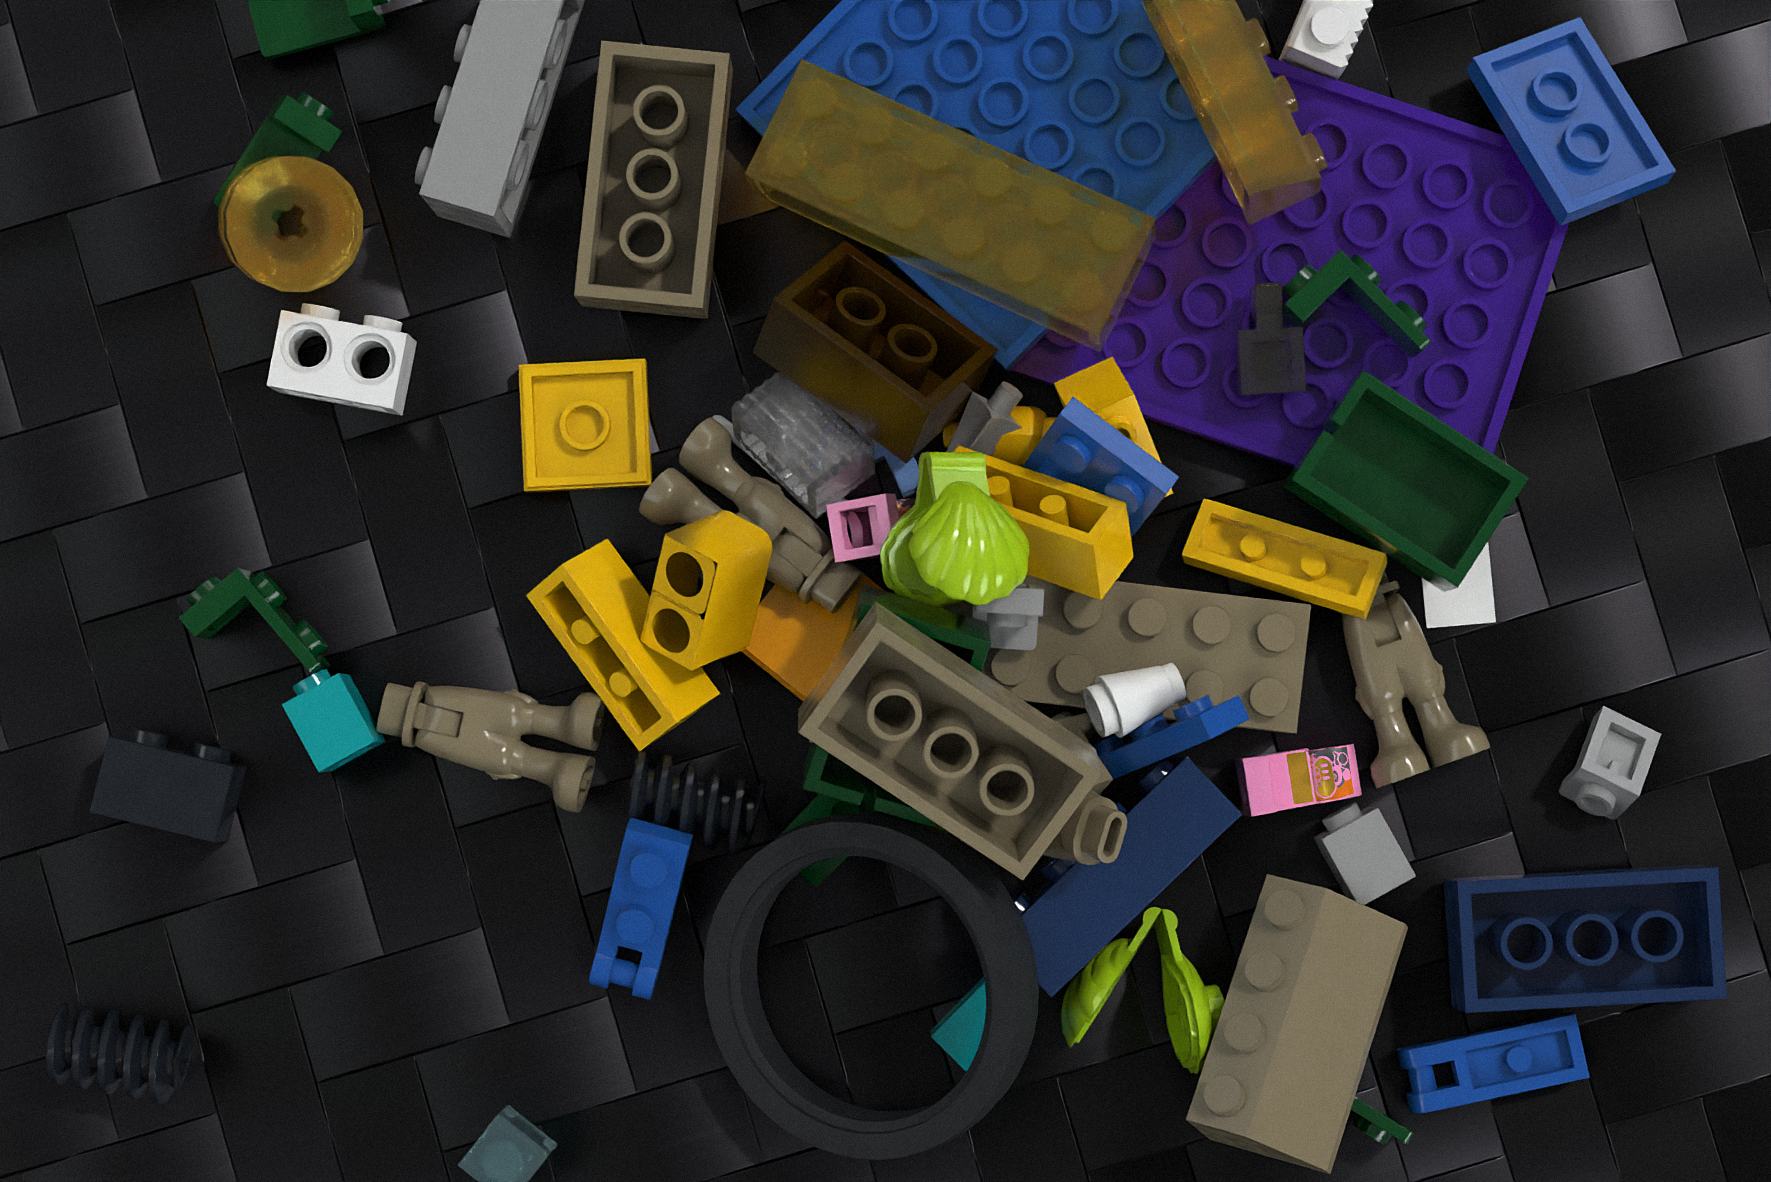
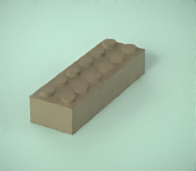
[942,574,1311,734]

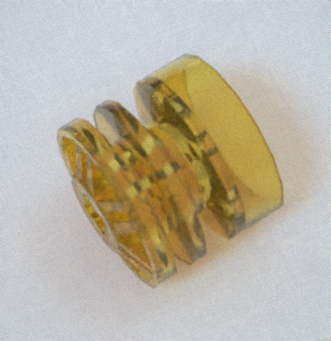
[218,156,363,292]

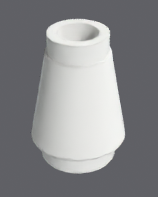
[1083,662,1186,738]

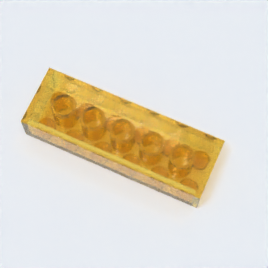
[744,59,1156,352]

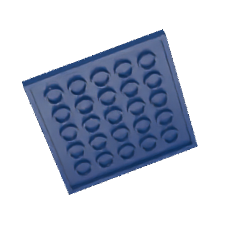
[735,0,1277,373]

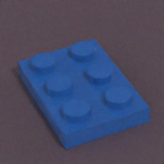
[1466,17,1676,226]
[1022,397,1179,538]

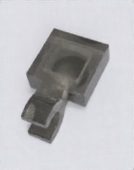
[1235,282,1306,396]

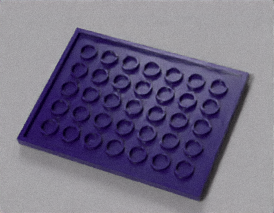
[991,42,1569,468]

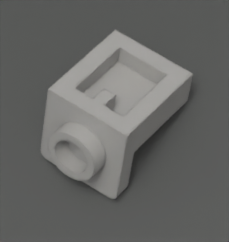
[972,584,1044,650]
[1559,706,1661,819]

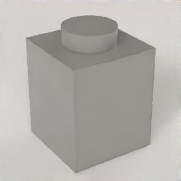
[1313,802,1416,905]

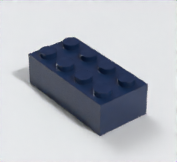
[1011,756,1242,998]
[1443,865,1727,1013]

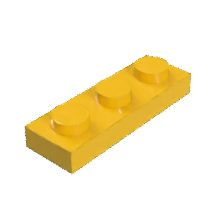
[1182,498,1387,620]

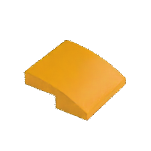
[741,574,884,702]

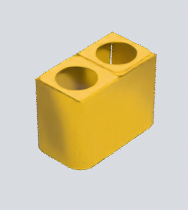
[640,510,773,670]

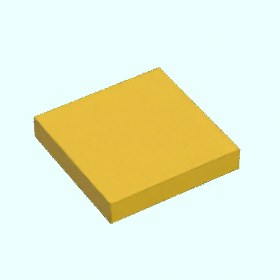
[519,358,652,493]

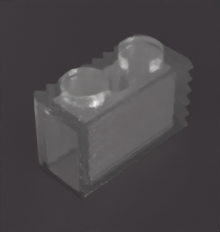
[731,372,876,518]

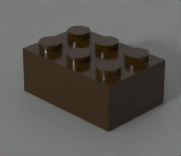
[753,241,998,464]

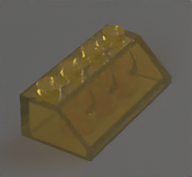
[1140,0,1327,225]

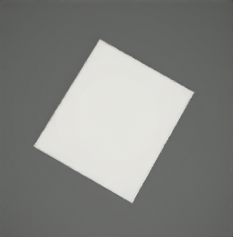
[1422,542,1496,628]

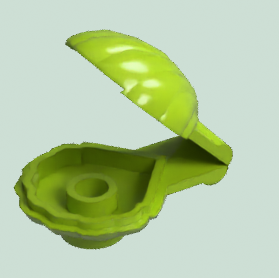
[880,452,1030,608]
[1061,907,1225,1074]

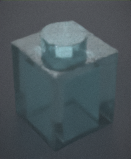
[458,1105,558,1182]

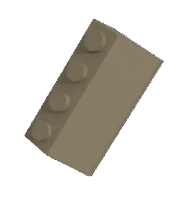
[1186,874,1408,1174]

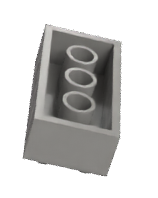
[415,0,585,238]

